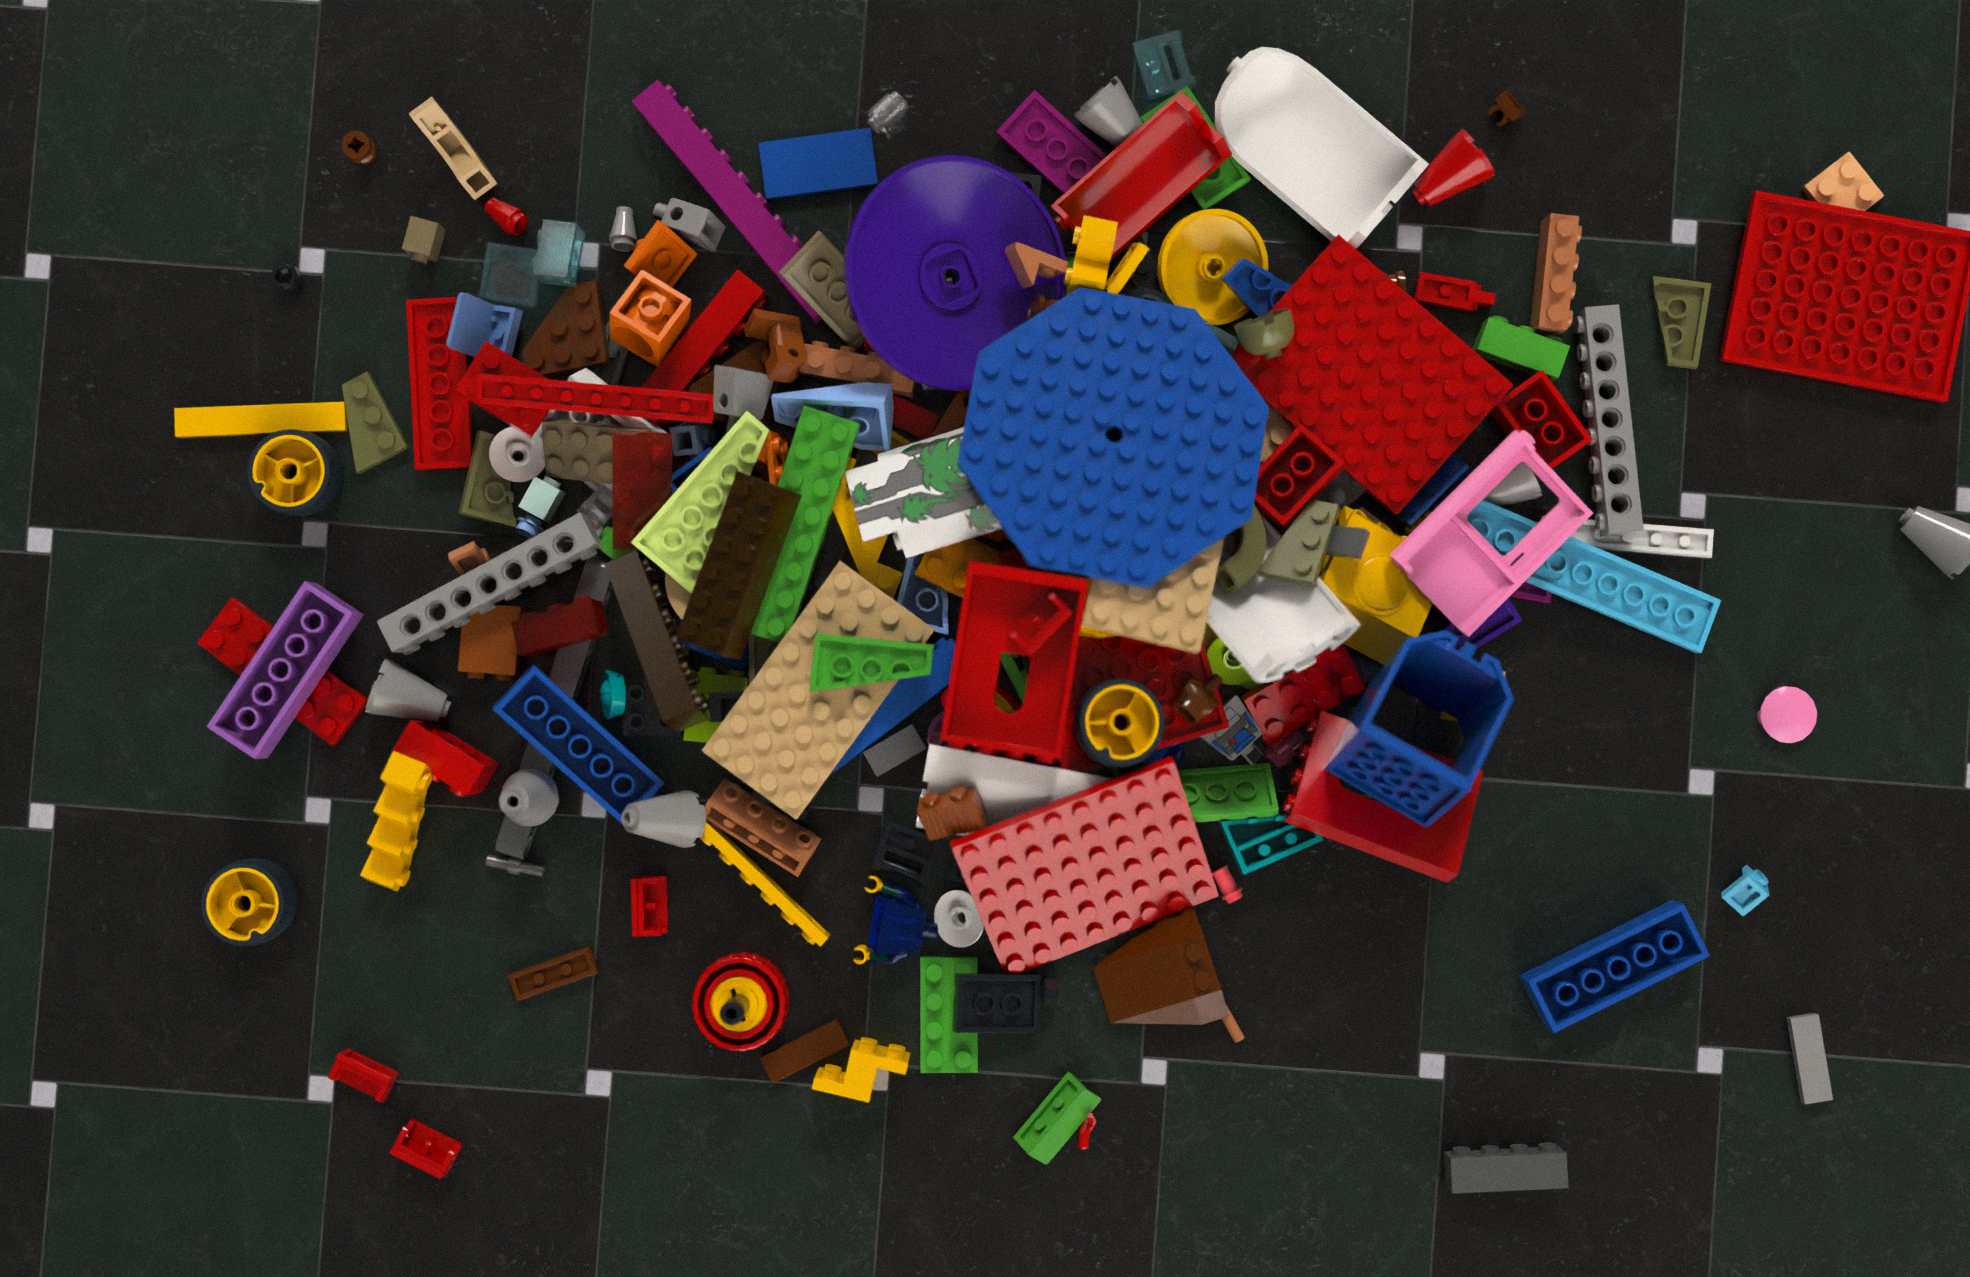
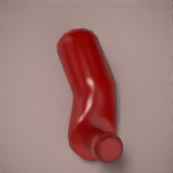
[1077,1113,1096,1150]

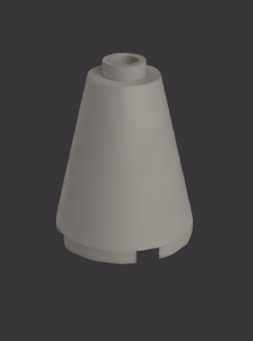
[1074,76,1143,148]
[1483,462,1542,507]
[1898,506,1970,579]
[365,658,451,722]
[499,769,559,826]
[621,790,706,848]

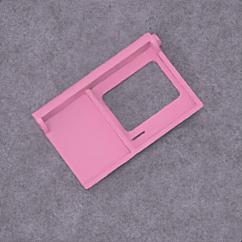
[1388,430,1593,637]

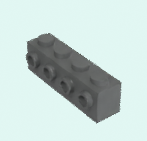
[1444,1142,1568,1194]

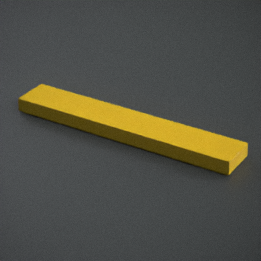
[174,402,348,438]

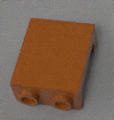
[458,603,527,681]

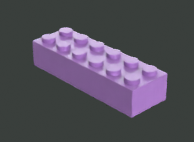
[207,581,364,759]

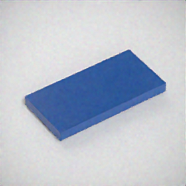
[759,128,878,201]

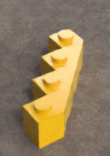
[1064,215,1118,295]
[832,457,903,599]
[360,751,432,892]

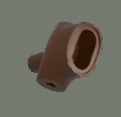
[1173,674,1223,725]

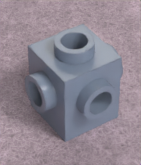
[669,421,716,459]

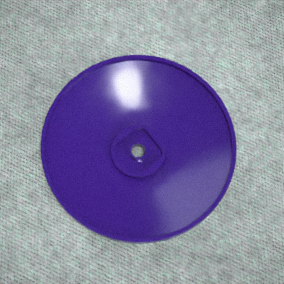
[843,155,1067,391]

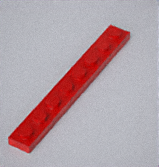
[476,373,714,424]

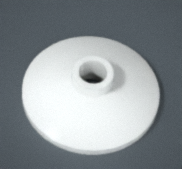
[489,427,545,482]
[934,890,984,948]

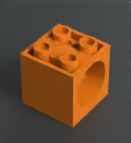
[610,270,691,367]

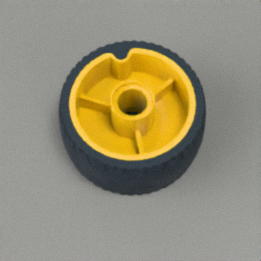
[247,429,343,516]
[1073,679,1164,768]
[201,858,299,946]

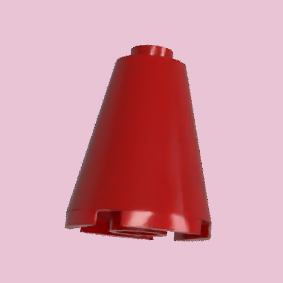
[1412,129,1495,206]

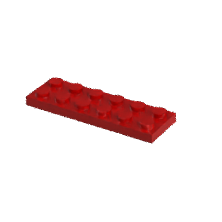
[406,297,474,471]
[197,597,368,746]

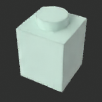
[518,476,566,522]

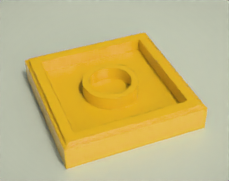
[1104,243,1149,294]

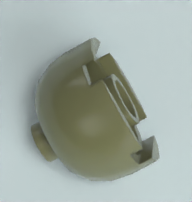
[1234,308,1295,359]

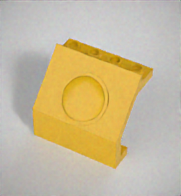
[1320,506,1433,665]

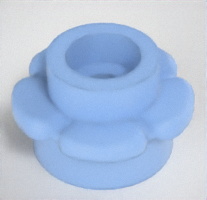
[516,515,544,539]

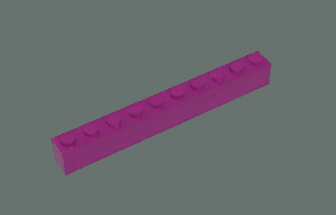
[632,80,822,324]

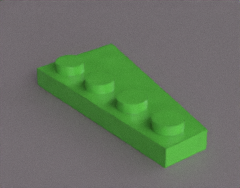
[809,633,934,692]

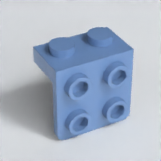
[446,292,523,358]

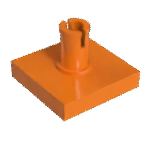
[623,220,697,287]

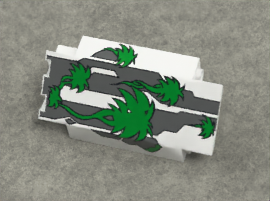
[845,427,1002,558]

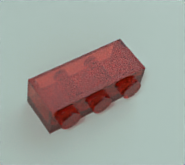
[511,596,609,658]

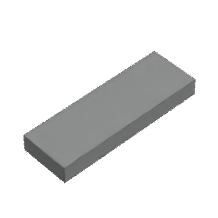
[1786,1013,1833,1104]

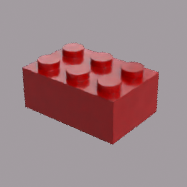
[455,340,549,438]
[1490,370,1593,477]
[1254,424,1344,532]
[392,720,500,797]

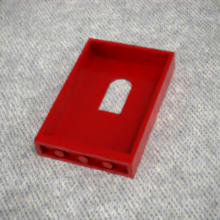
[940,561,1088,764]
[1283,711,1483,883]

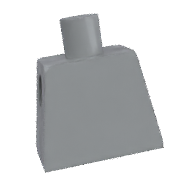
[713,365,773,432]

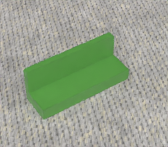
[1013,1071,1101,1165]

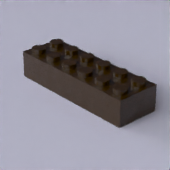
[676,471,802,660]
[605,550,710,732]

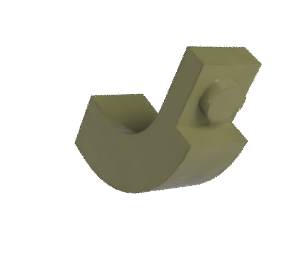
[1216,505,1266,595]

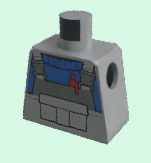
[653,198,726,252]
[1200,695,1264,765]

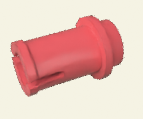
[1212,865,1243,904]

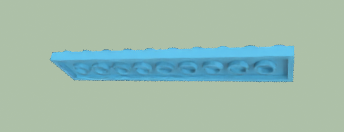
[1467,500,1721,653]

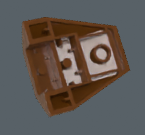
[1093,906,1229,1025]

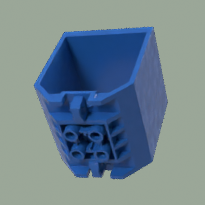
[1325,630,1514,828]

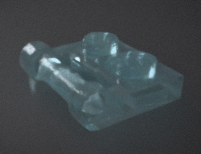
[1132,30,1197,100]

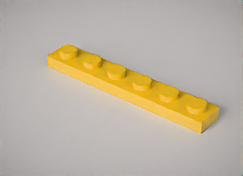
[700,820,830,947]

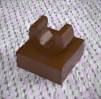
[1488,90,1526,126]

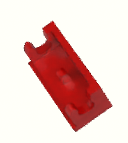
[1008,591,1073,656]
[631,875,669,937]
[328,1048,399,1103]
[390,1118,463,1179]

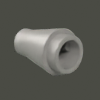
[609,206,637,252]

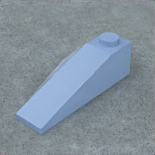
[771,382,894,451]

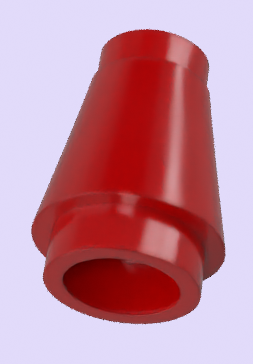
[484,198,528,236]

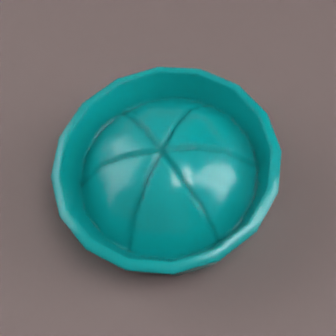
[600,670,626,720]

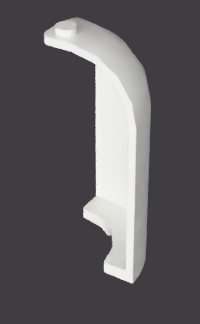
[1215,47,1429,249]
[1206,509,1361,682]
[916,744,1113,837]

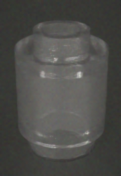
[867,91,909,134]

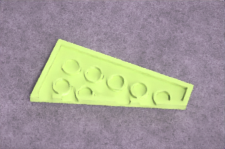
[631,411,769,594]

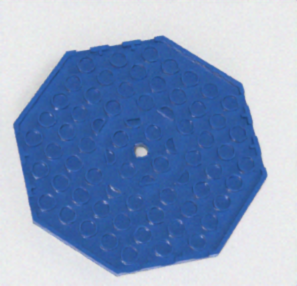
[957,287,1269,589]

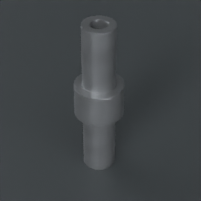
[485,855,545,877]

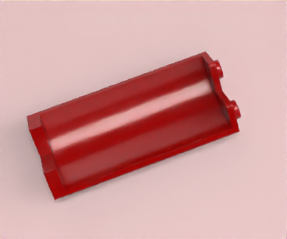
[1051,91,1232,261]

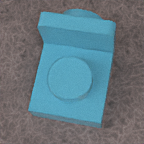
[1721,865,1770,916]

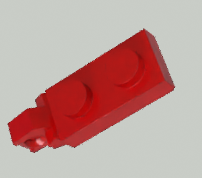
[1413,272,1496,312]

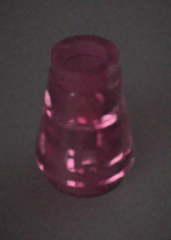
[1263,730,1306,770]

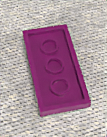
[996,90,1107,195]

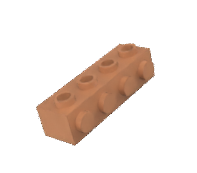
[1530,213,1582,336]
[799,341,916,398]
[705,778,821,877]

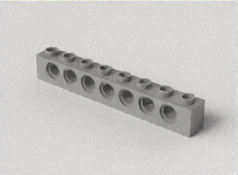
[1574,304,1644,537]
[377,512,603,655]

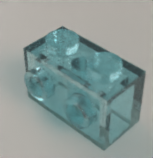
[532,219,585,287]

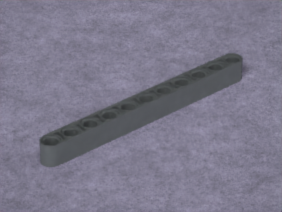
[495,556,613,860]

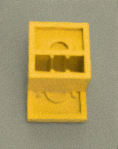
[812,1037,910,1103]

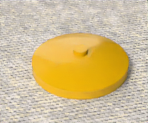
[1157,209,1268,325]

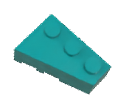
[1217,813,1323,875]

